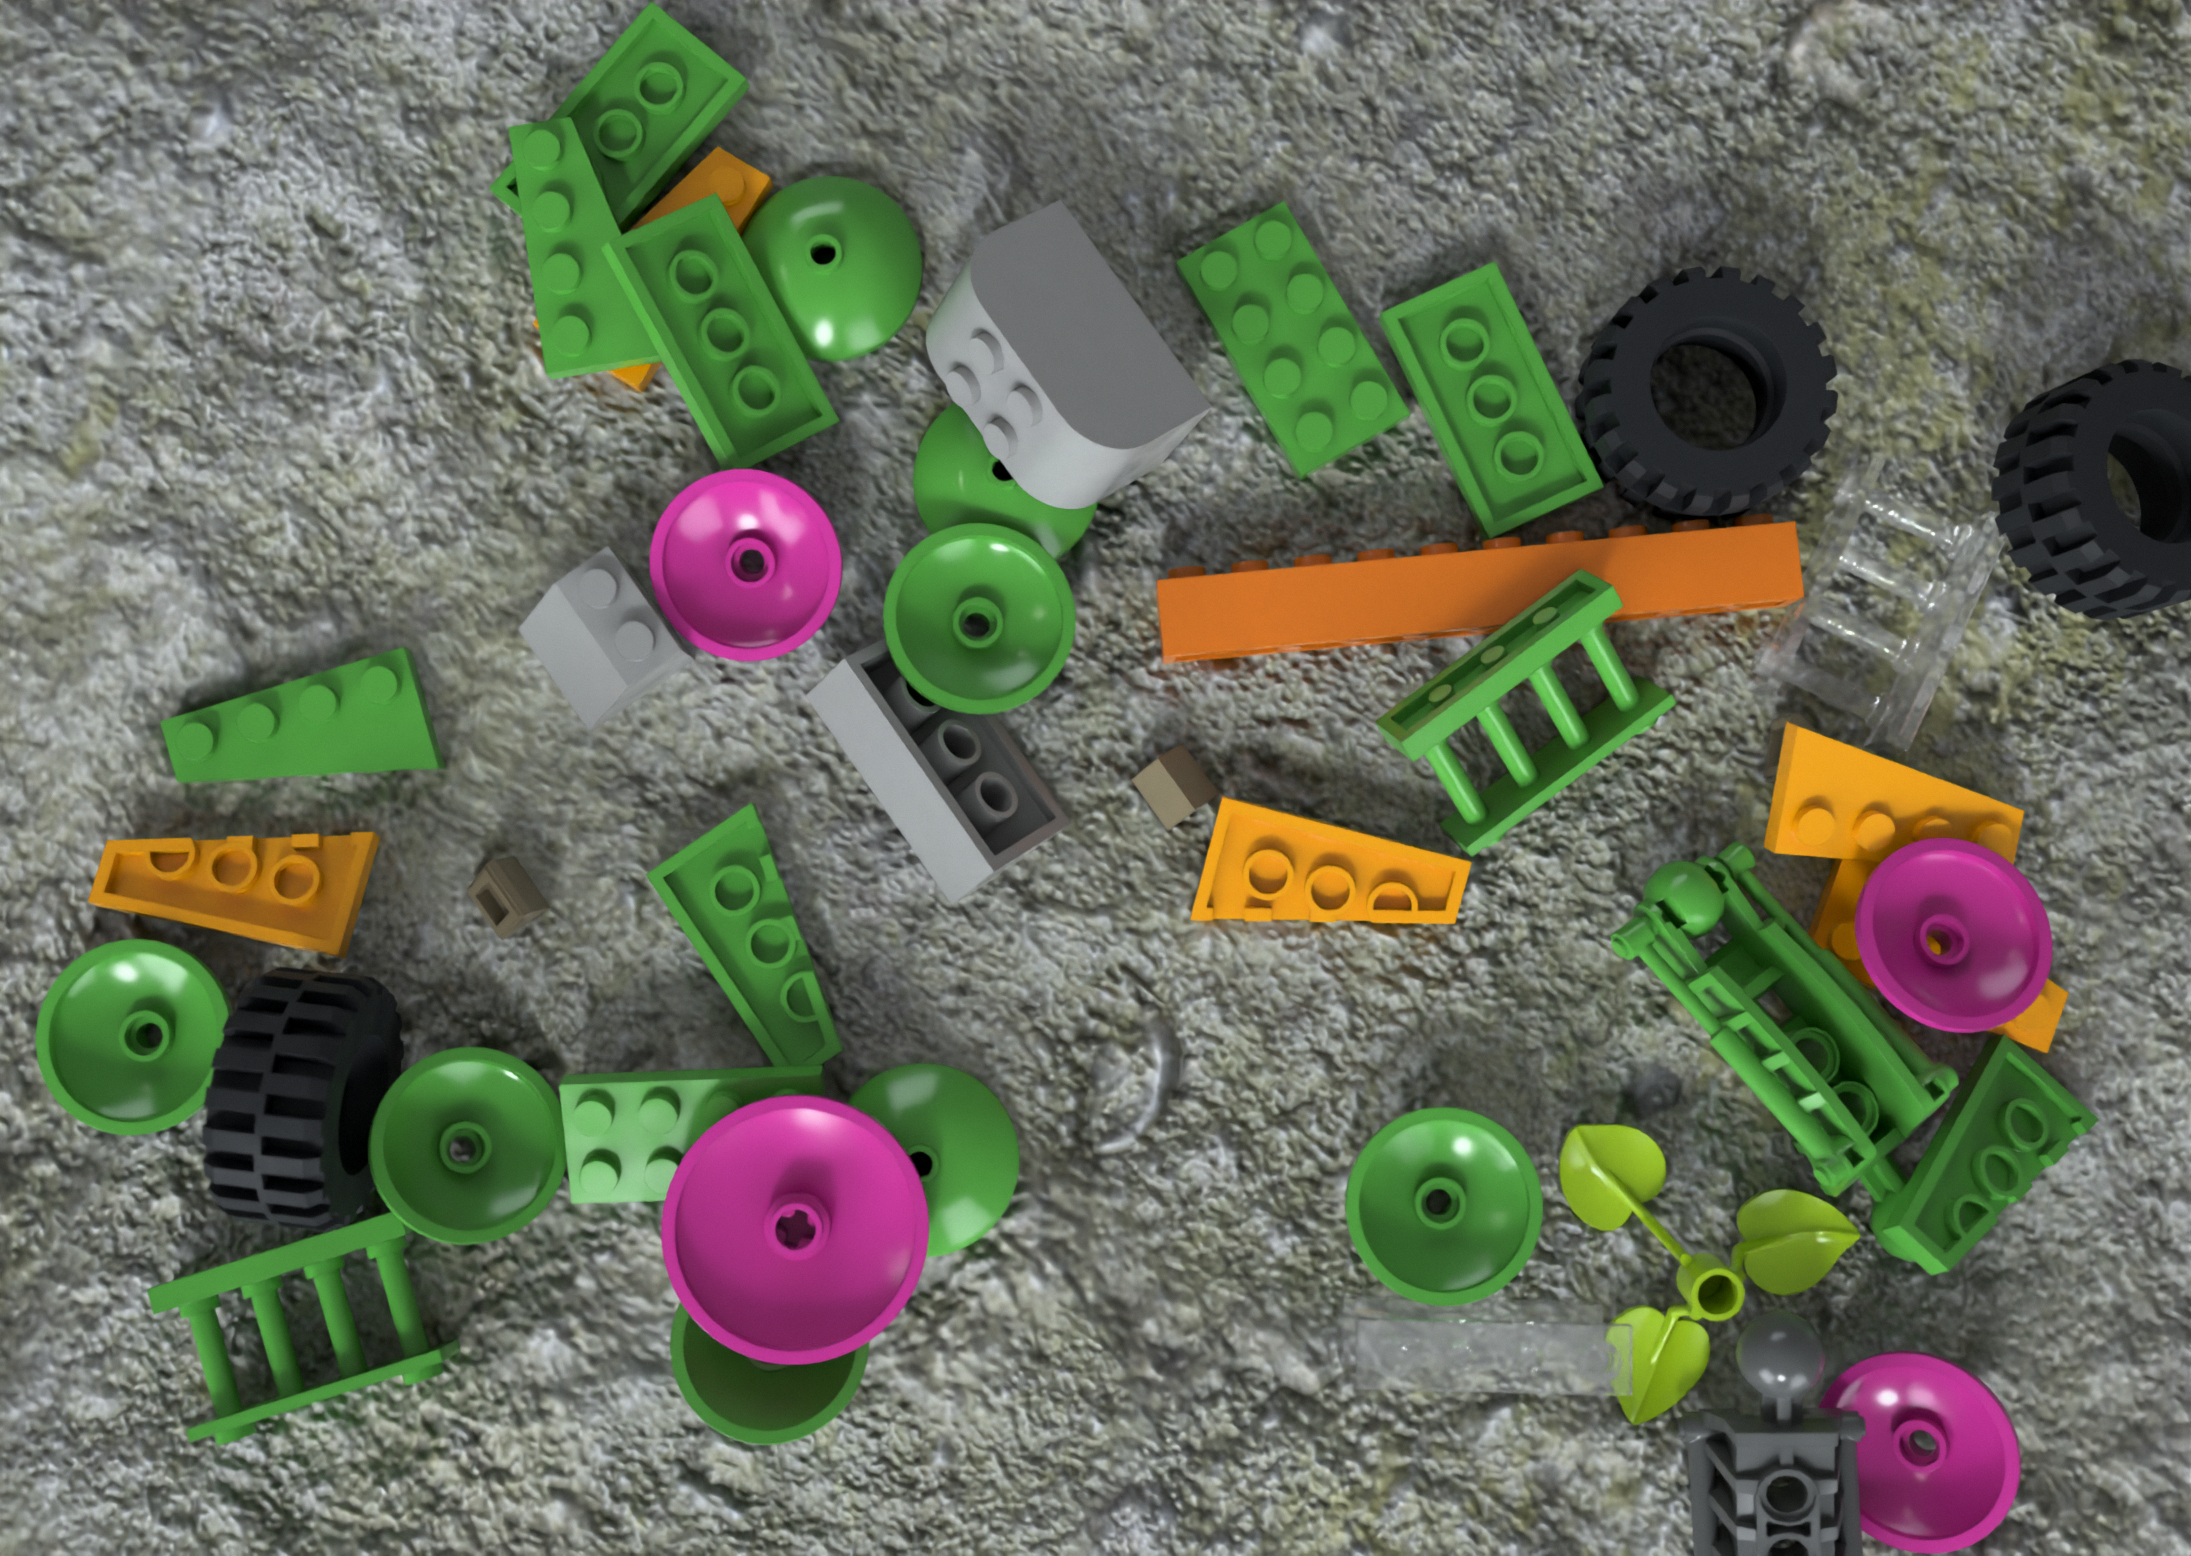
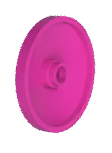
[661,1094,929,1365]

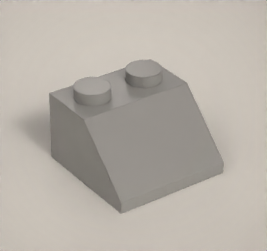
[518,546,695,732]

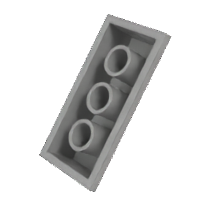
[806,639,1071,905]

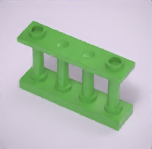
[1375,568,1677,857]
[147,1211,461,1446]

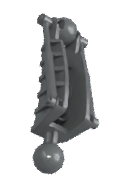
[1678,1310,1866,1556]

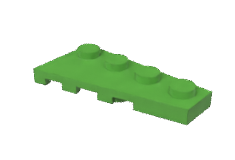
[508,117,663,379]
[645,802,845,1067]
[1882,1034,2099,1275]

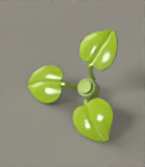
[1558,1123,1861,1425]

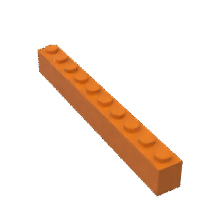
[1155,514,1804,664]

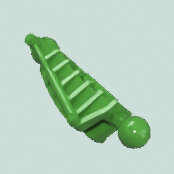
[1610,841,1959,1262]

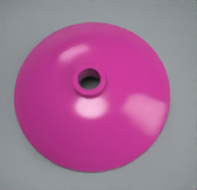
[649,468,843,661]
[1855,838,2053,1033]
[1818,1350,2022,1554]

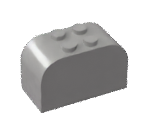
[926,199,1212,509]

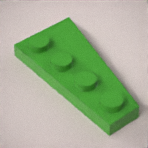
[160,647,446,784]

